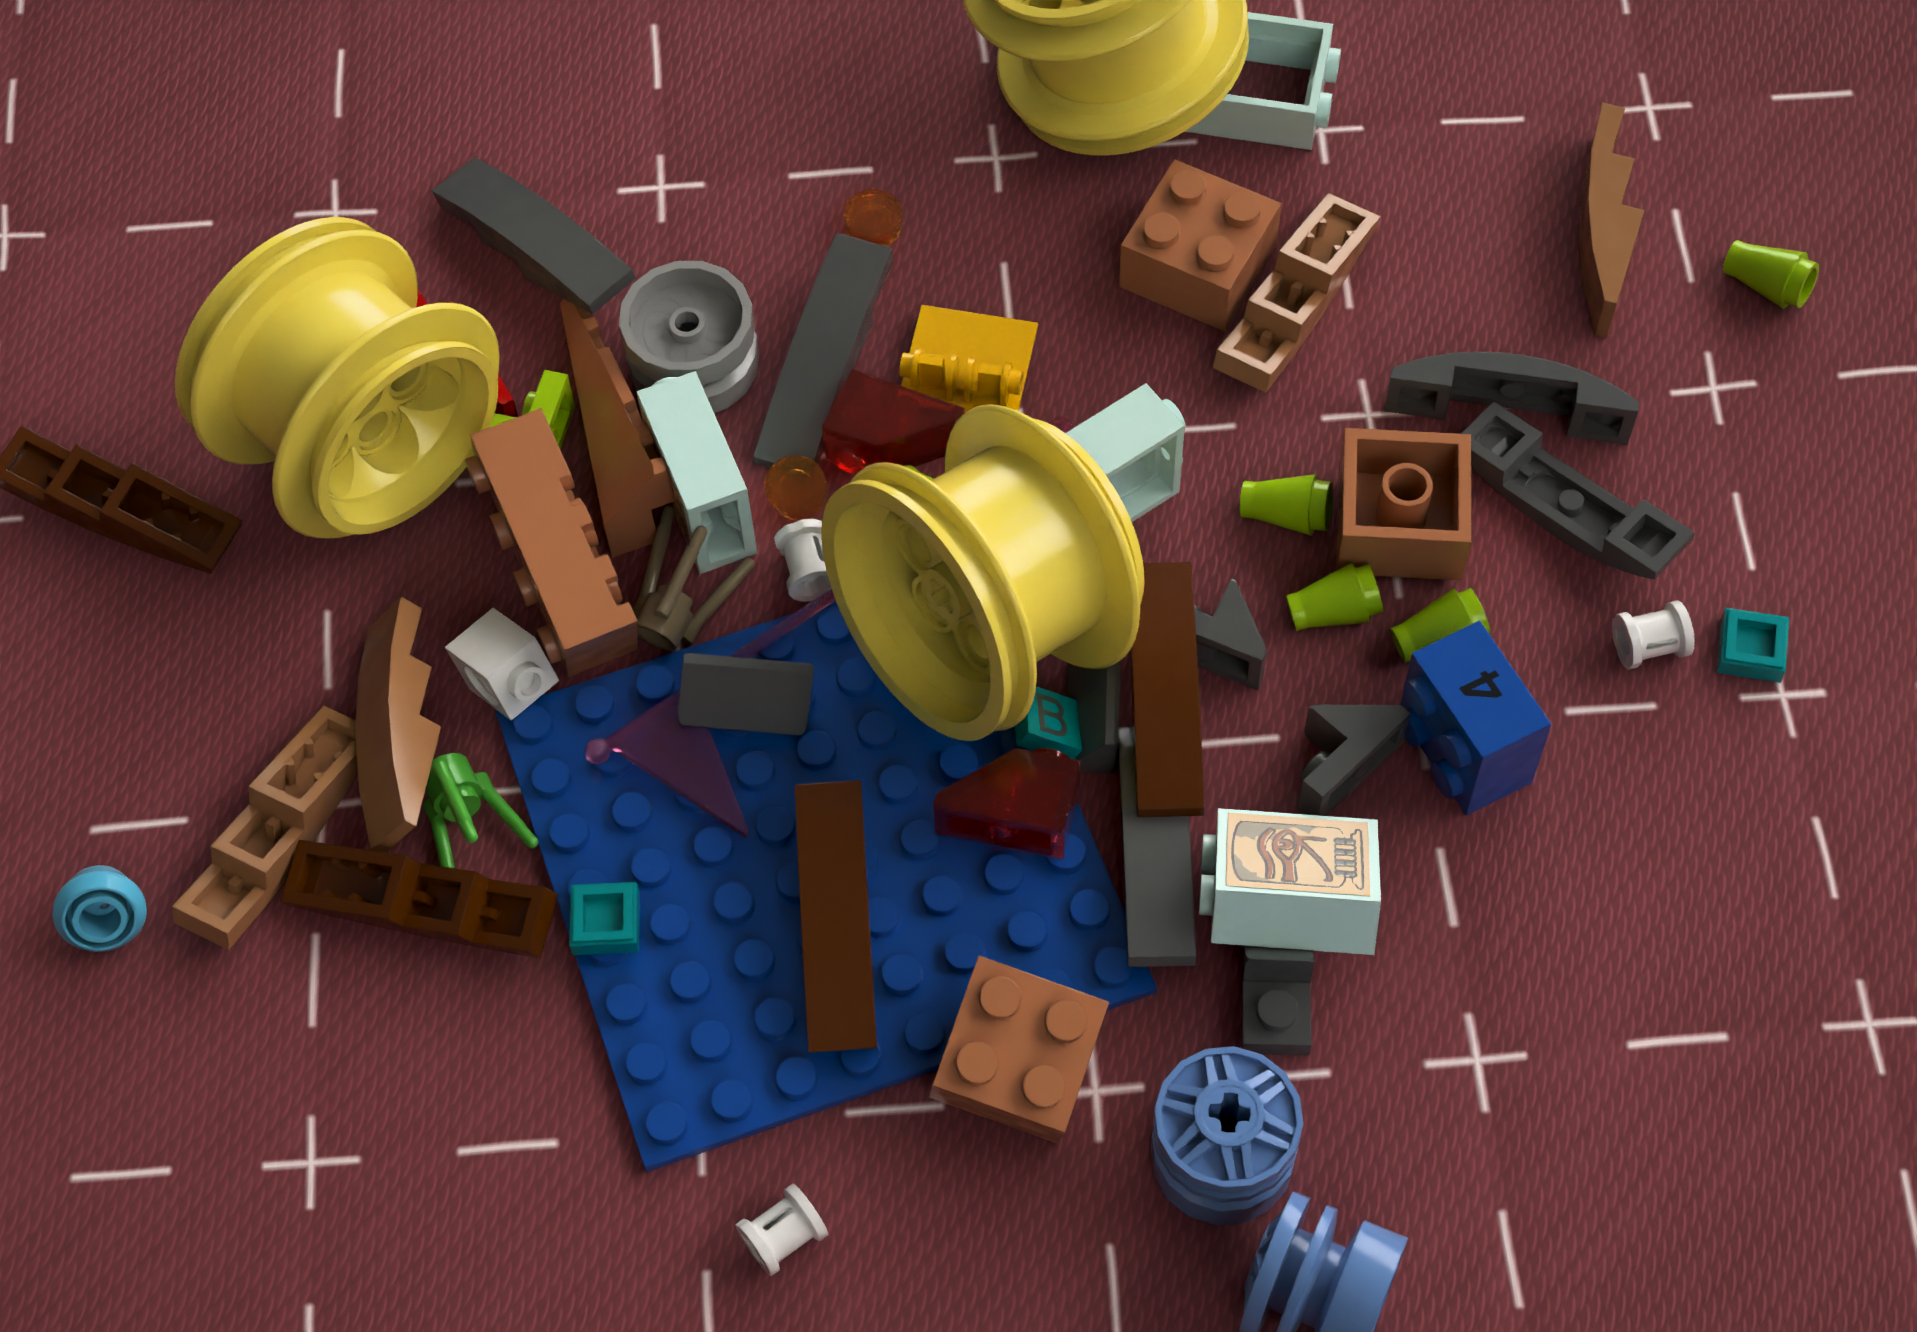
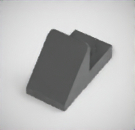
[1194,579,1267,690]
[1298,705,1411,816]
[1241,945,1314,1055]

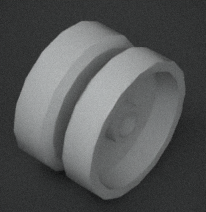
[619,261,759,413]

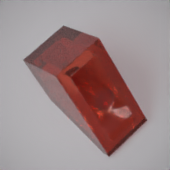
[822,369,965,474]
[933,748,1081,859]

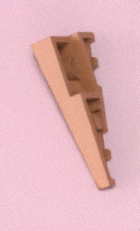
[560,299,675,558]

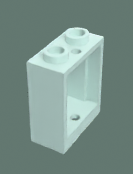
[1185,12,1341,150]
[1066,383,1186,522]

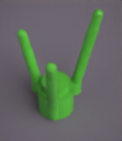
[423,753,538,868]

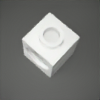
[445,608,559,721]

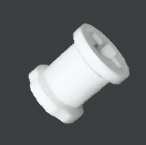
[774,519,833,602]
[1612,600,1695,670]
[735,1184,829,1276]

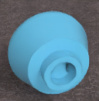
[52,865,147,952]

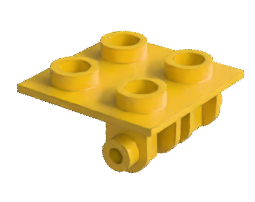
[897,305,1038,416]

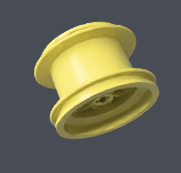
[962,0,1249,155]
[175,217,500,539]
[821,404,1144,741]

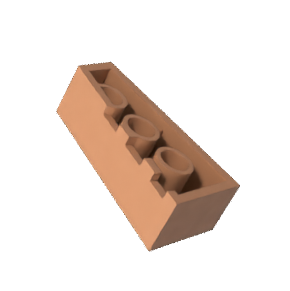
[465,408,638,677]

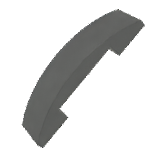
[1384,352,1639,445]
[1461,402,1695,580]

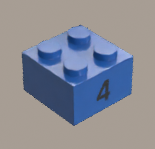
[1400,620,1551,816]

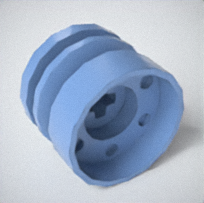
[1151,1046,1304,1225]
[1239,1191,1408,1332]

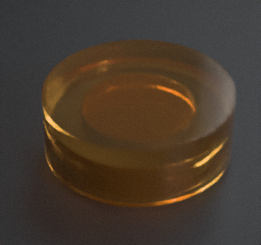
[844,189,903,246]
[764,455,828,520]

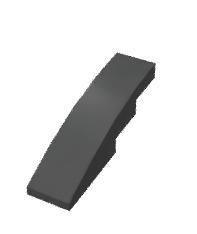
[432,157,636,314]
[753,233,893,480]
[1117,727,1196,967]

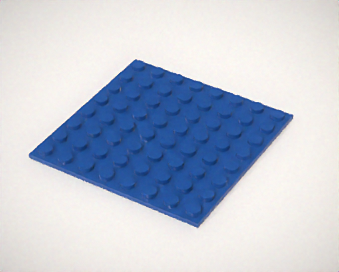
[495,600,1157,1173]

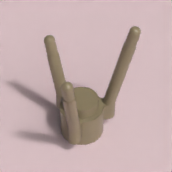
[633,505,755,651]

